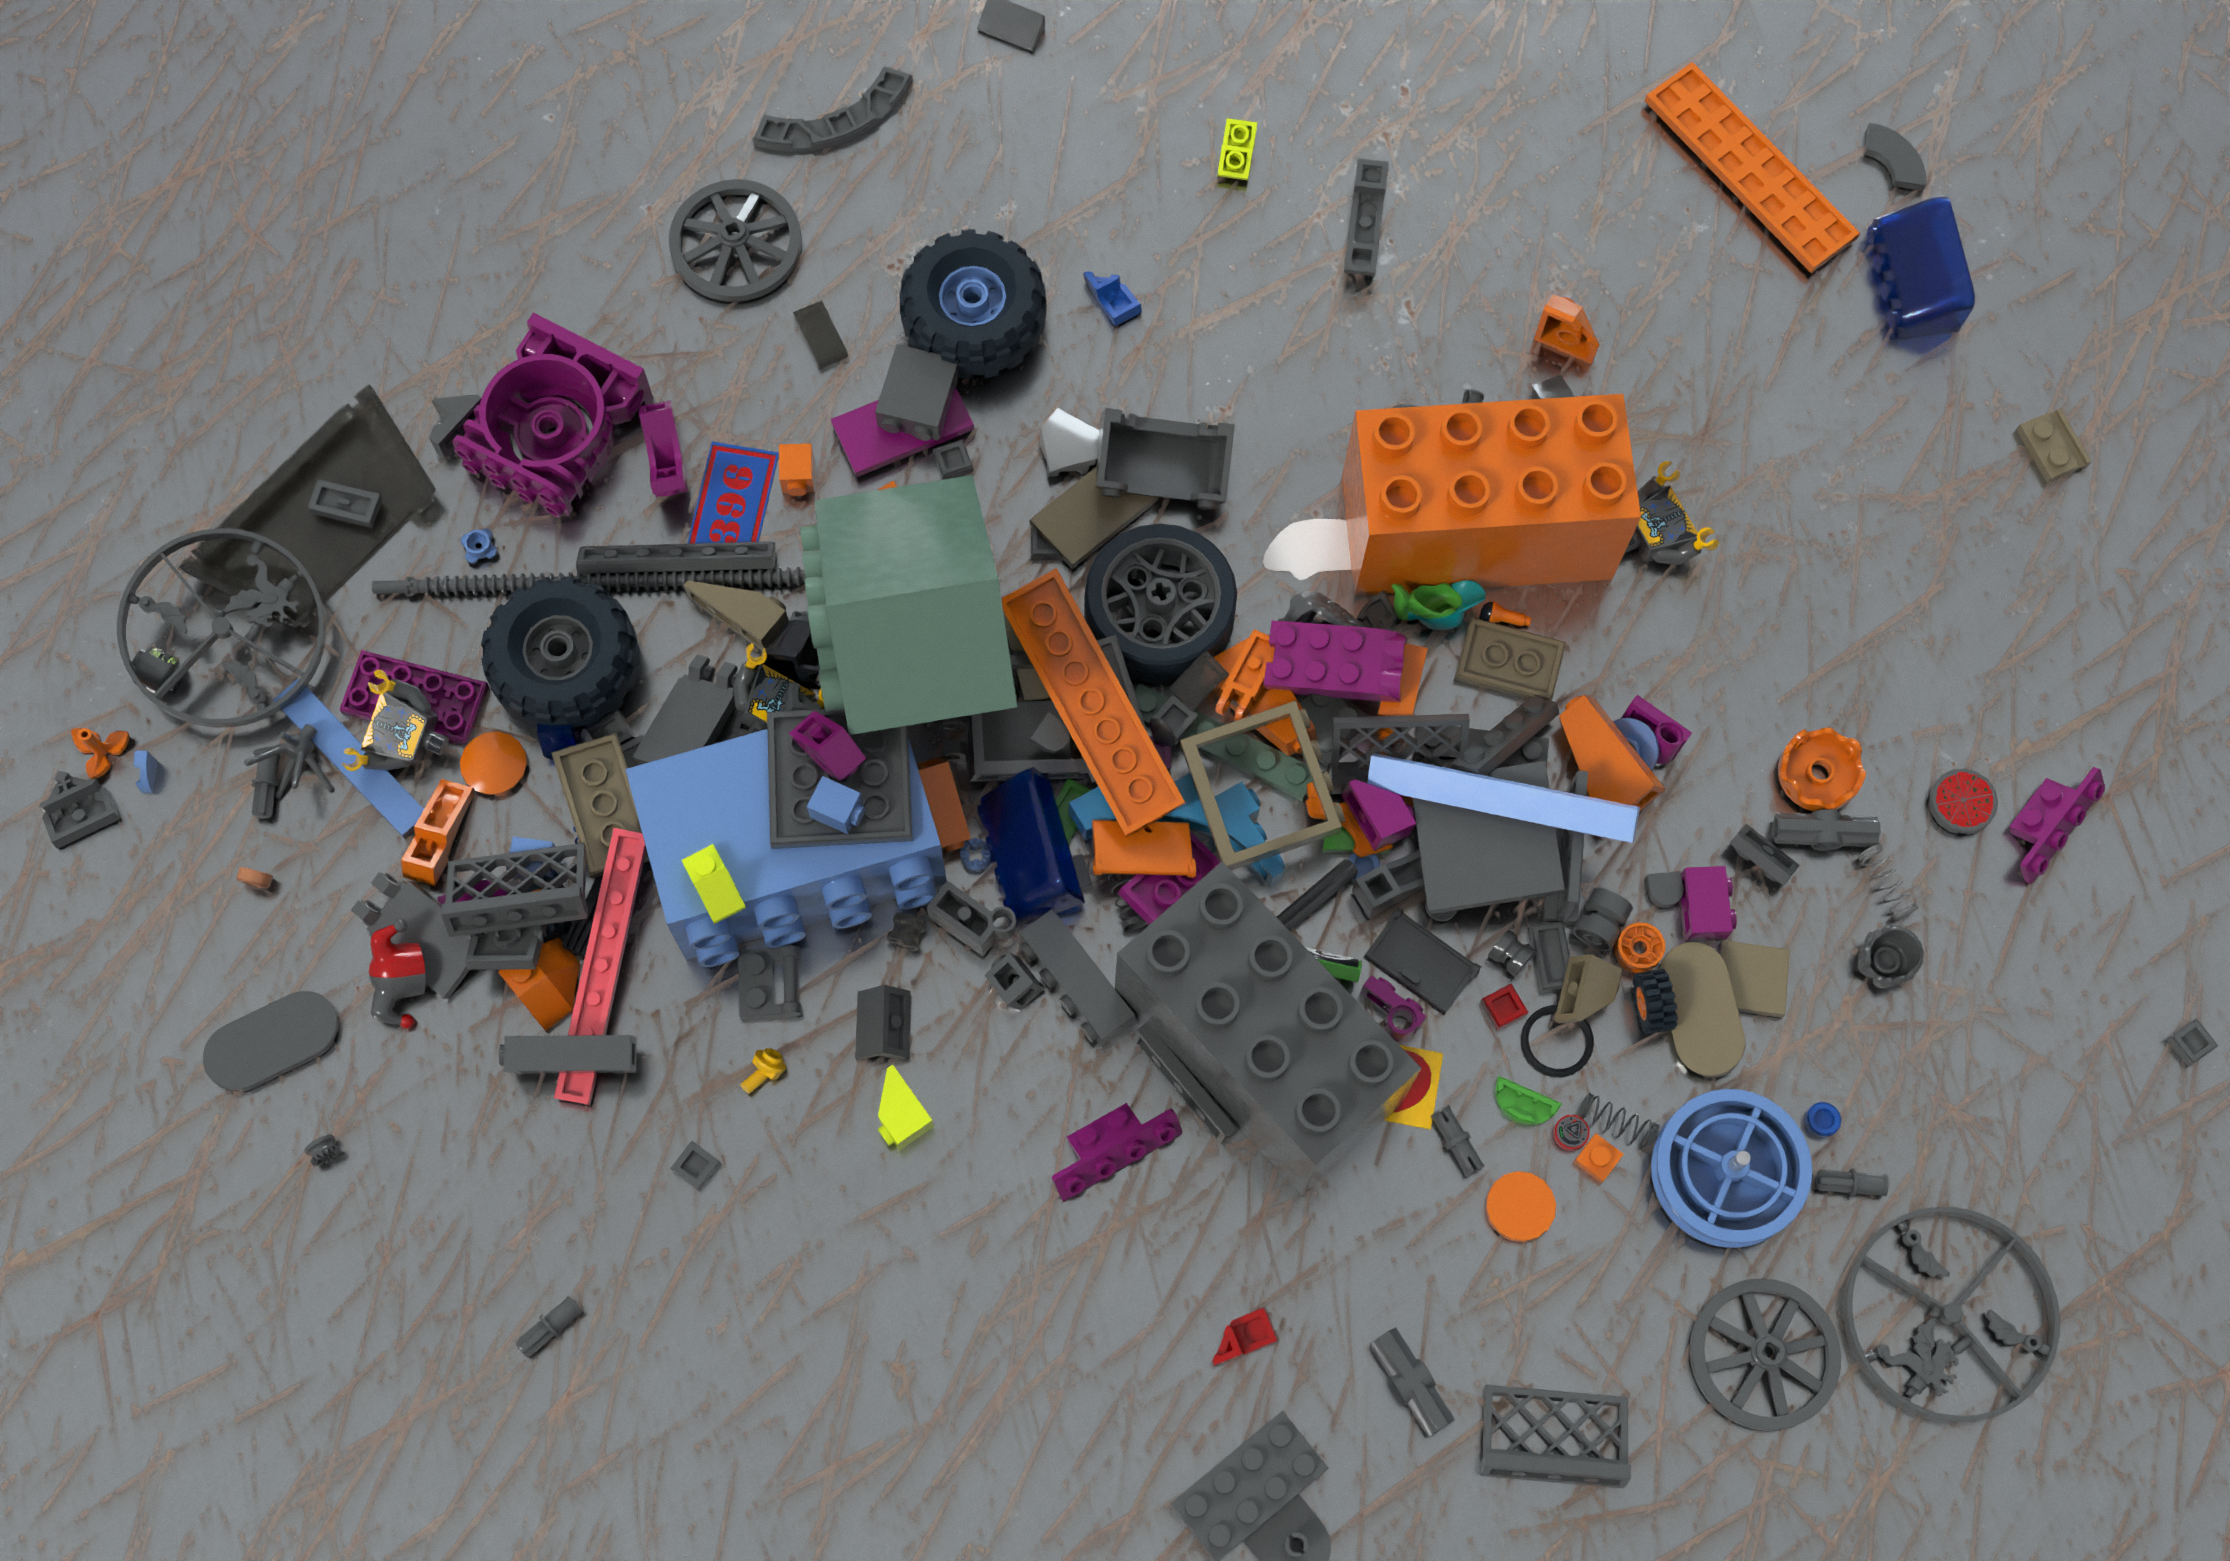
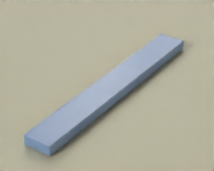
[1367,753,1640,843]

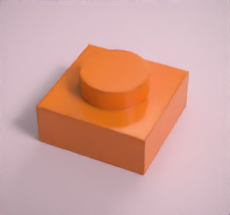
[1574,1133,1624,1184]

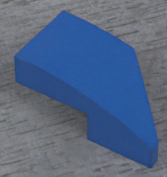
[1083,271,1142,326]

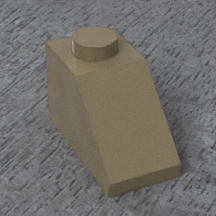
[1554,954,1622,1024]

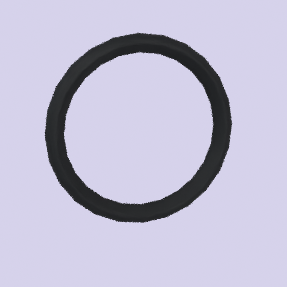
[1521,1005,1594,1076]

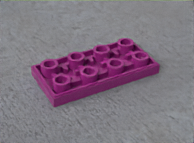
[830,388,974,477]
[339,650,489,746]

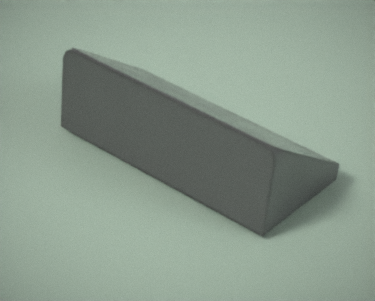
[977,0,1045,52]

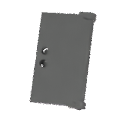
[1364,907,1481,1014]

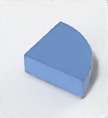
[134,750,158,793]

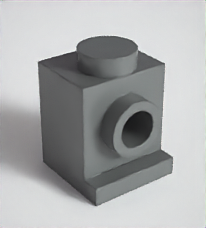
[984,952,1045,1011]

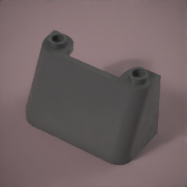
[1095,408,1235,509]

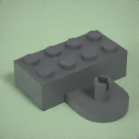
[1169,1410,1331,1561]

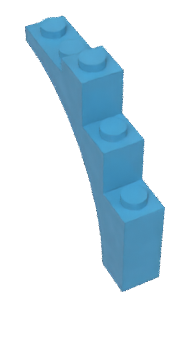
[1068,773,1285,887]

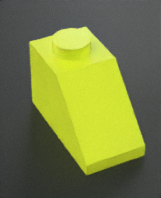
[877,1064,934,1151]

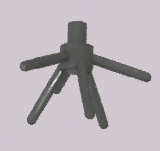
[244,724,333,799]

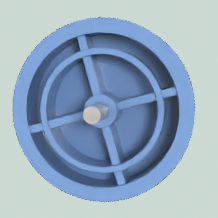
[1651,1089,1812,1248]

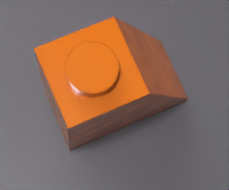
[917,756,971,851]

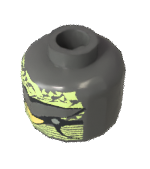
[132,647,183,694]

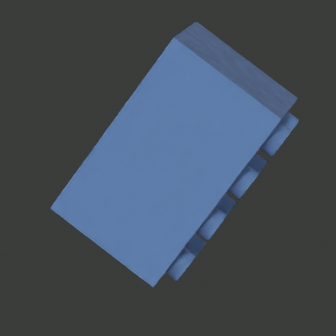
[625,729,947,967]

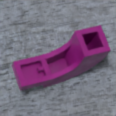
[639,400,688,497]

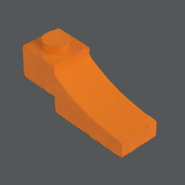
[401,779,474,886]

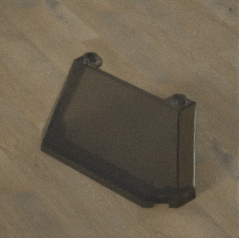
[176,384,436,628]

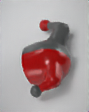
[368,918,426,1029]

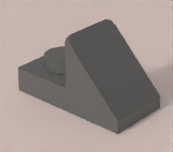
[429,394,482,458]

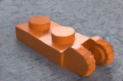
[1215,629,1275,721]

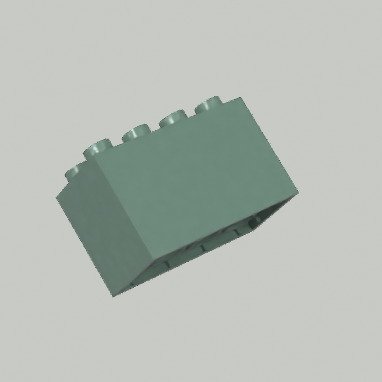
[800,475,1017,735]

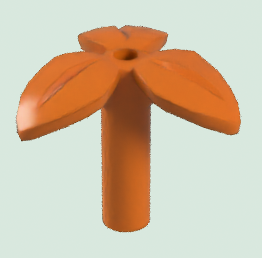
[71,728,129,779]

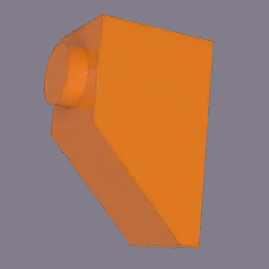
[1534,294,1599,364]
[498,938,581,1033]

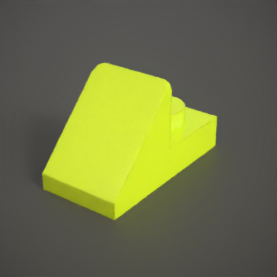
[681,844,746,924]

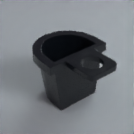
[756,620,821,691]

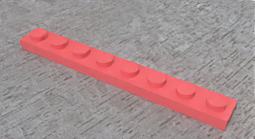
[554,828,646,1105]

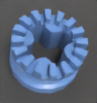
[960,838,991,871]

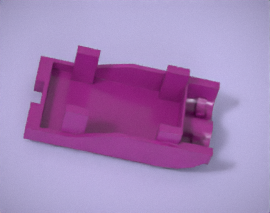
[1264,620,1407,703]

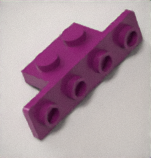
[2009,767,2105,884]
[1052,1103,1183,1201]

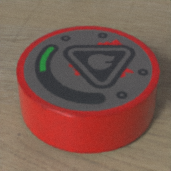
[1553,1115,1590,1151]

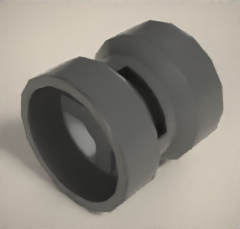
[1488,929,1536,977]

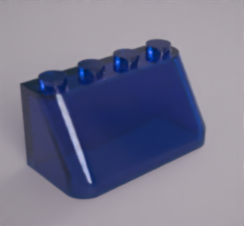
[1867,195,1975,339]
[977,767,1085,925]

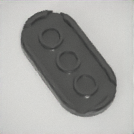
[203,991,340,1092]

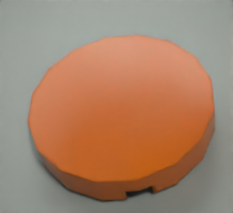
[1485,1171,1556,1243]

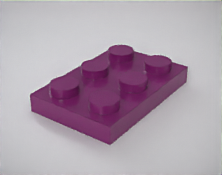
[1118,831,1221,925]

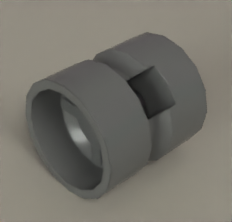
[1572,888,1633,951]

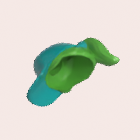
[1392,580,1486,630]

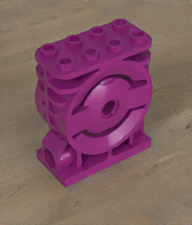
[452,312,653,518]

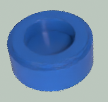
[1804,1102,1841,1139]

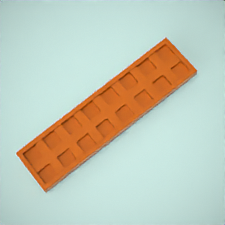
[1645,62,1860,273]

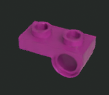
[1621,695,1692,764]
[1360,975,1427,1042]

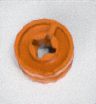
[1613,922,1665,974]

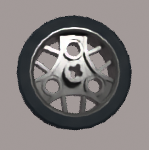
[1084,523,1237,684]

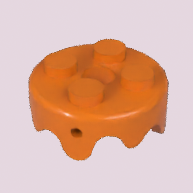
[1778,727,1866,812]

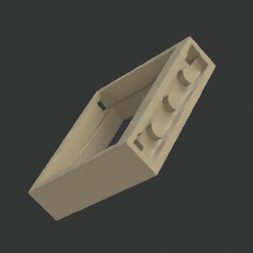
[1180,701,1345,870]

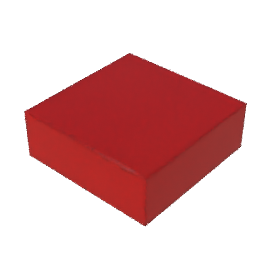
[1480,983,1529,1031]

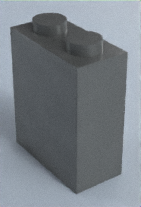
[875,344,958,441]

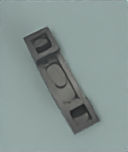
[1344,158,1389,276]

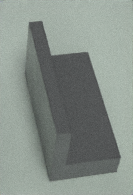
[855,985,910,1060]

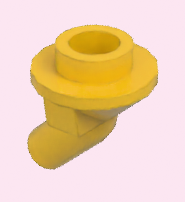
[741,1048,786,1094]

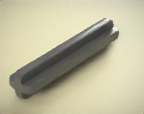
[1276,859,1358,931]

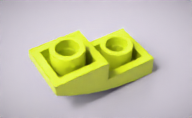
[1217,118,1257,181]

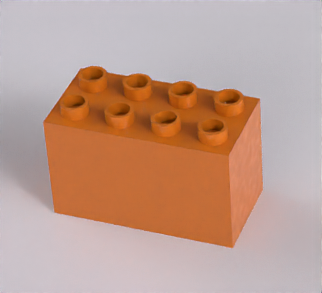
[1342,394,1641,597]

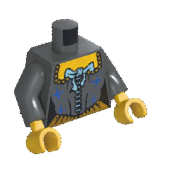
[1624,461,1719,565]
[733,643,825,735]
[341,670,449,771]

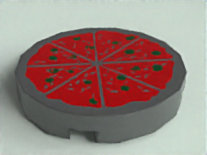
[1929,768,1998,835]

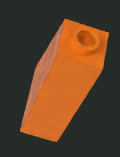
[1197,638,1317,757]
[1559,694,1666,812]

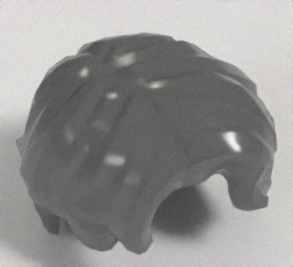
[1857,925,1924,988]

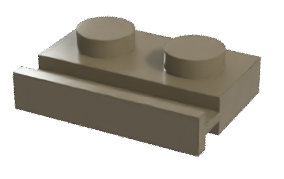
[2016,408,2092,483]

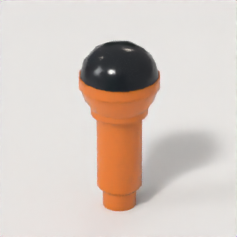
[1481,601,1531,626]

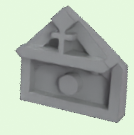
[1038,408,1099,477]

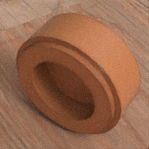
[236,867,273,889]

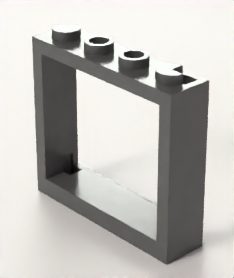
[967,650,1090,781]

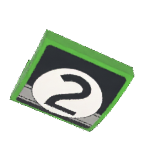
[1305,947,1362,982]

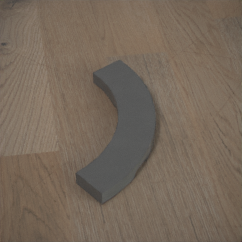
[753,66,913,152]

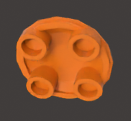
[460,731,528,796]

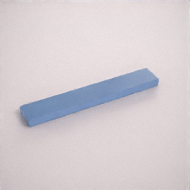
[273,678,424,839]

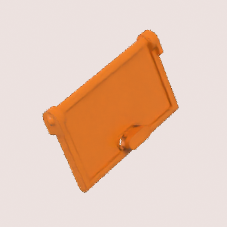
[1092,820,1196,878]

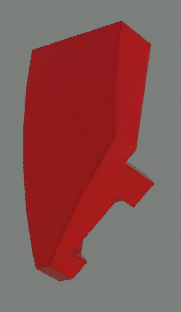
[1213,1307,1279,1366]

